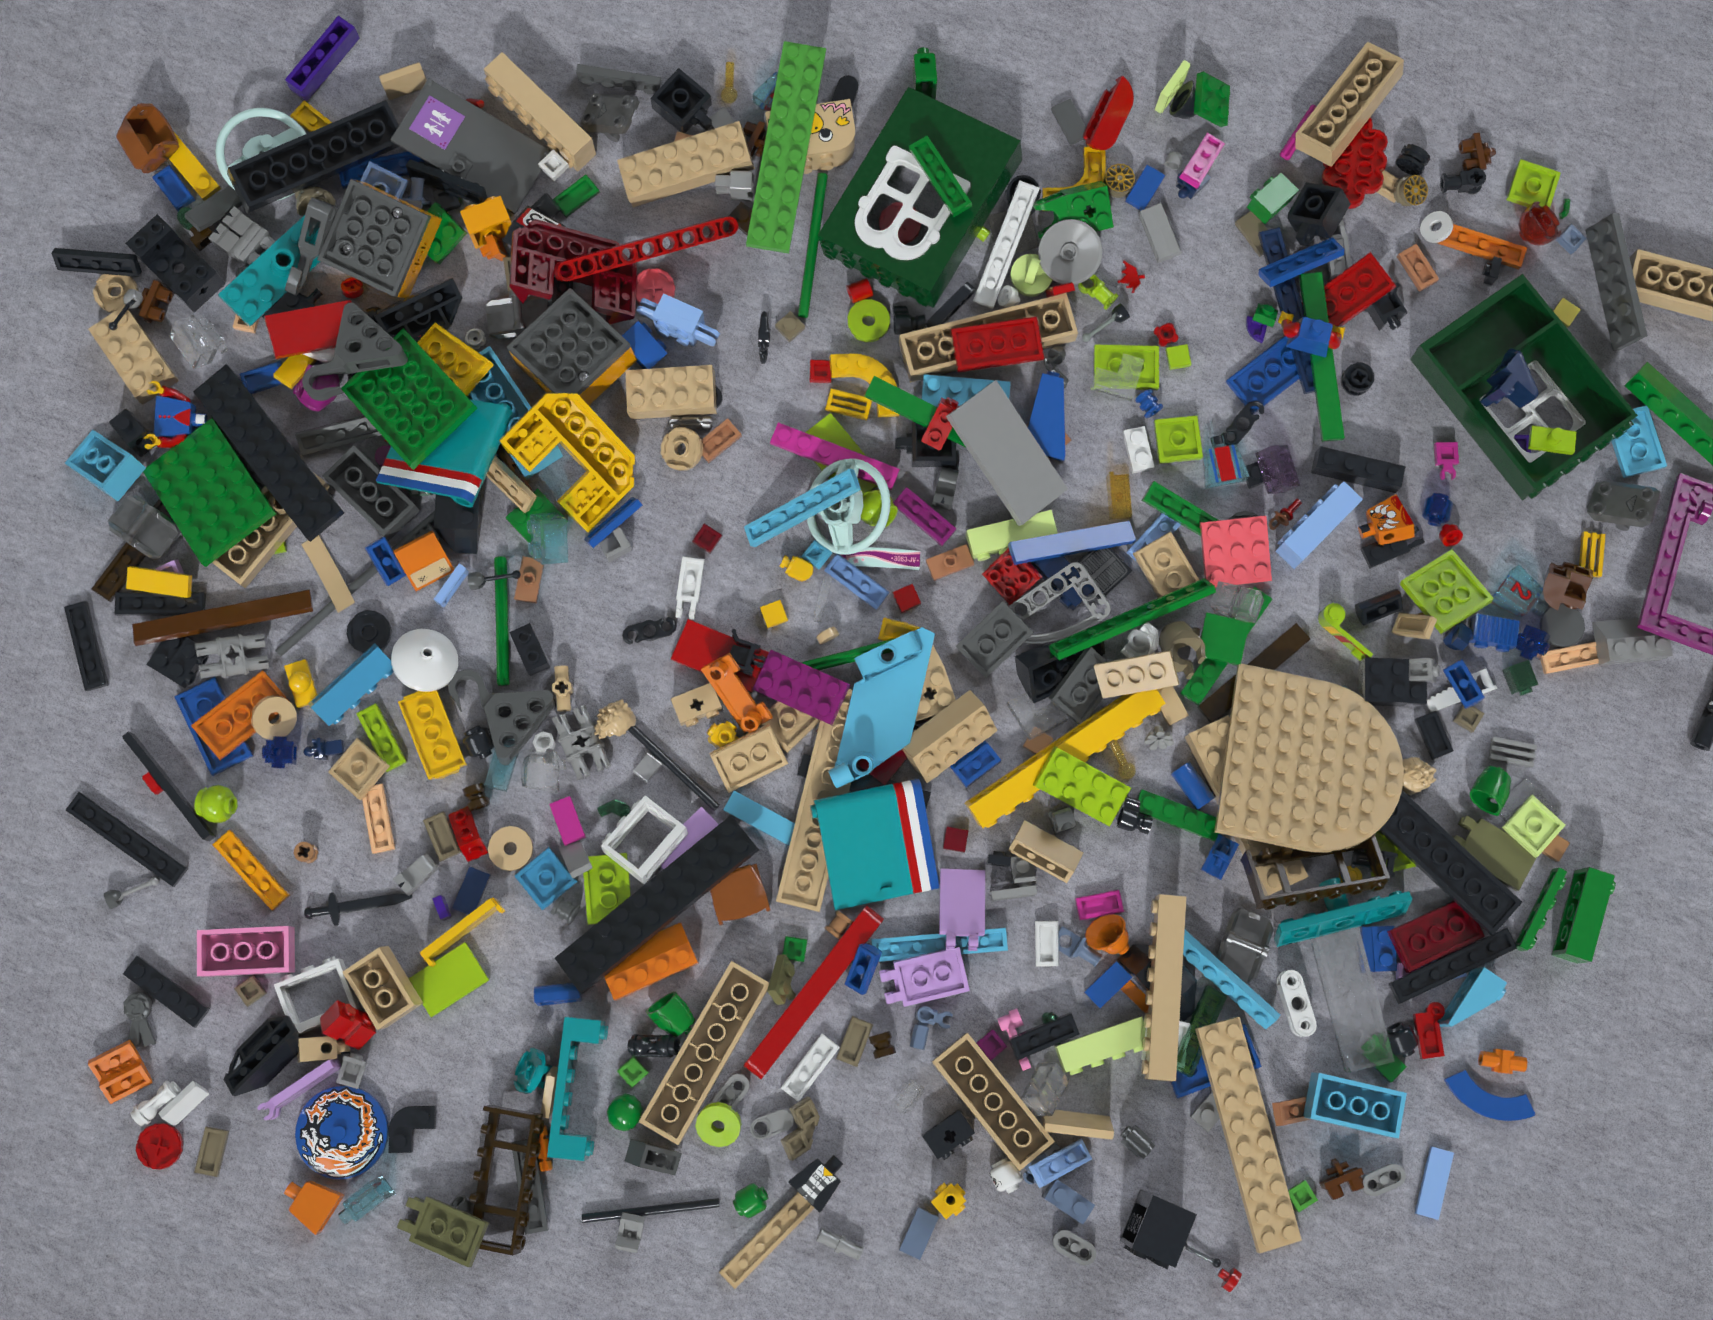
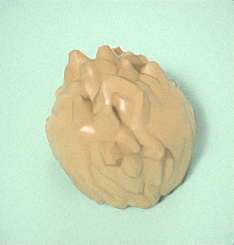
[594,699,636,739]
[1402,757,1436,795]

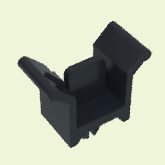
[1364,283,1407,331]
[730,629,766,676]

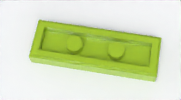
[356,703,407,773]

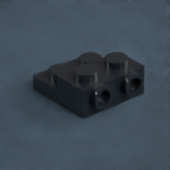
[146,637,209,689]

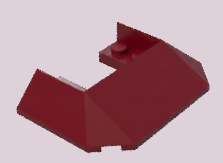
[509,219,637,325]

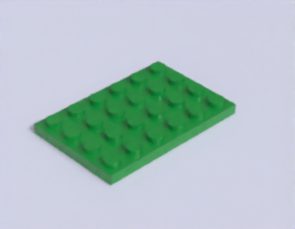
[341,328,477,470]
[143,418,277,567]

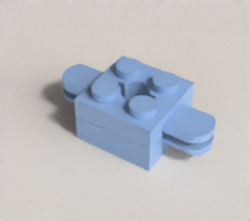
[636,293,720,347]

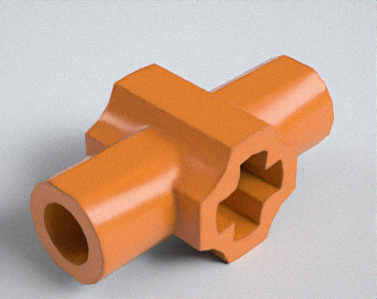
[1478,1049,1527,1074]

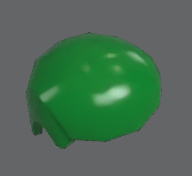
[607,1093,643,1131]

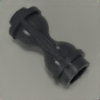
[627,1034,680,1058]

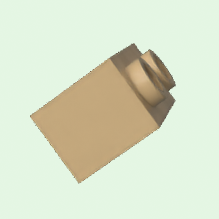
[671,683,723,727]

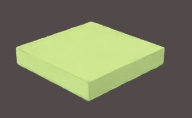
[1155,60,1190,114]
[1502,795,1566,858]

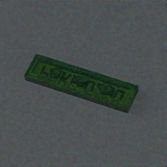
[1177,985,1227,1077]

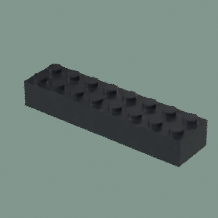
[227,100,400,213]

